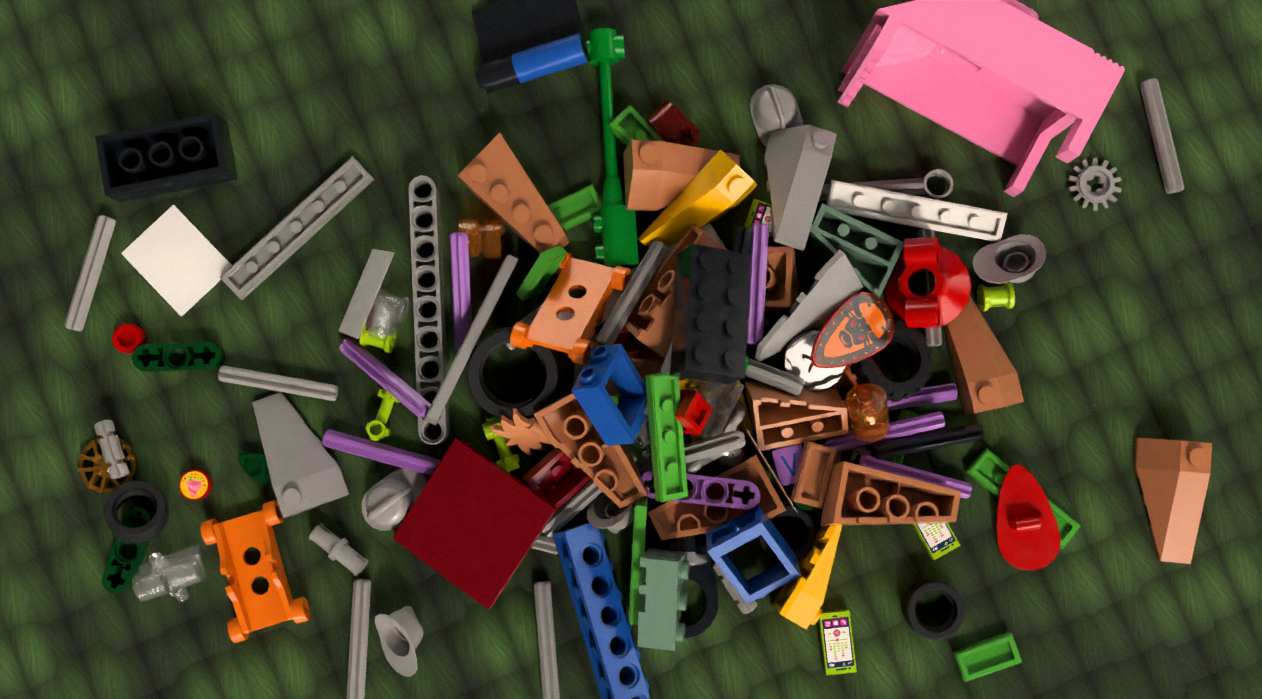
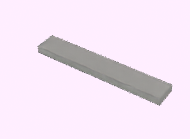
[220,156,375,300]
[425,255,518,426]

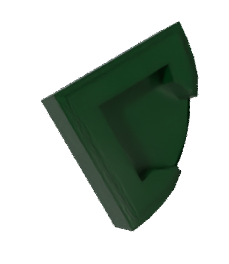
[238,452,270,484]

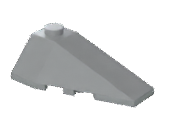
[763,124,837,251]
[754,250,863,362]
[252,392,350,518]

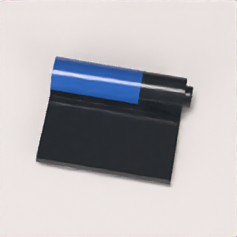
[472,0,590,93]

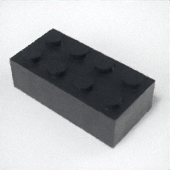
[95,113,238,202]
[670,244,750,385]

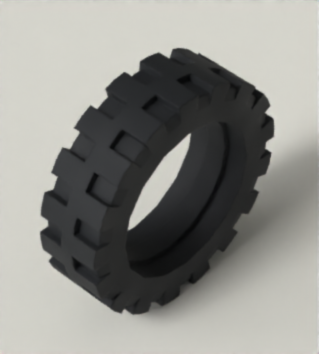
[850,319,934,402]

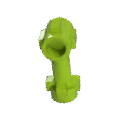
[365,388,400,442]
[481,416,520,472]

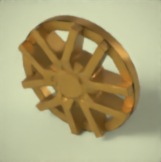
[77,437,137,493]

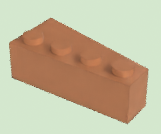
[458,132,569,255]
[625,224,727,358]
[820,461,961,526]

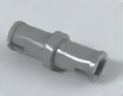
[309,523,369,576]

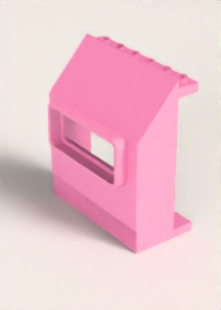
[837,0,1125,197]

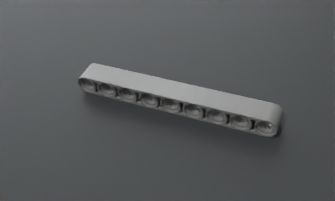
[409,175,450,445]

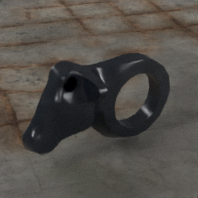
[649,502,718,639]

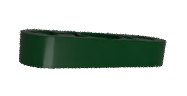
[132,342,225,372]
[102,506,155,593]

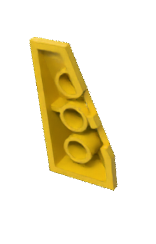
[638,149,757,248]
[772,525,842,630]

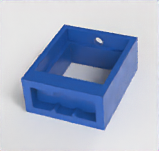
[571,344,647,446]
[706,505,801,604]

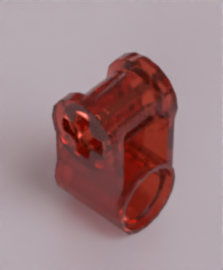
[645,100,700,147]

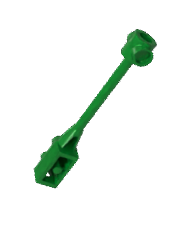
[586,28,639,269]

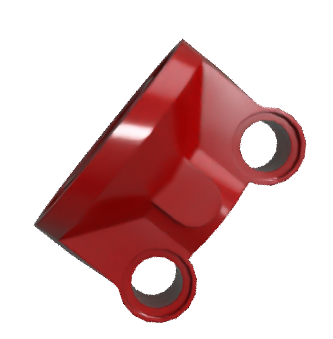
[885,237,972,329]

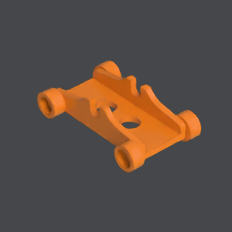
[510,253,631,366]
[200,499,311,643]

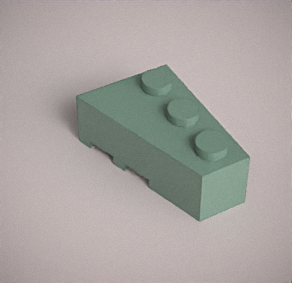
[807,203,904,298]
[638,548,690,651]

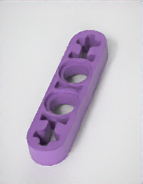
[641,470,761,510]

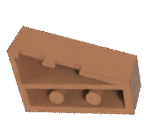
[745,381,849,451]

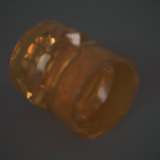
[458,218,505,259]
[846,383,890,442]

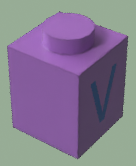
[768,443,803,486]

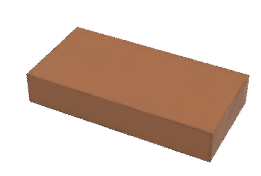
[790,441,837,509]

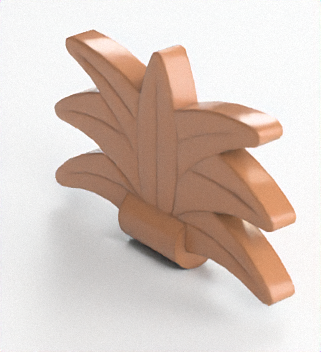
[491,408,552,456]

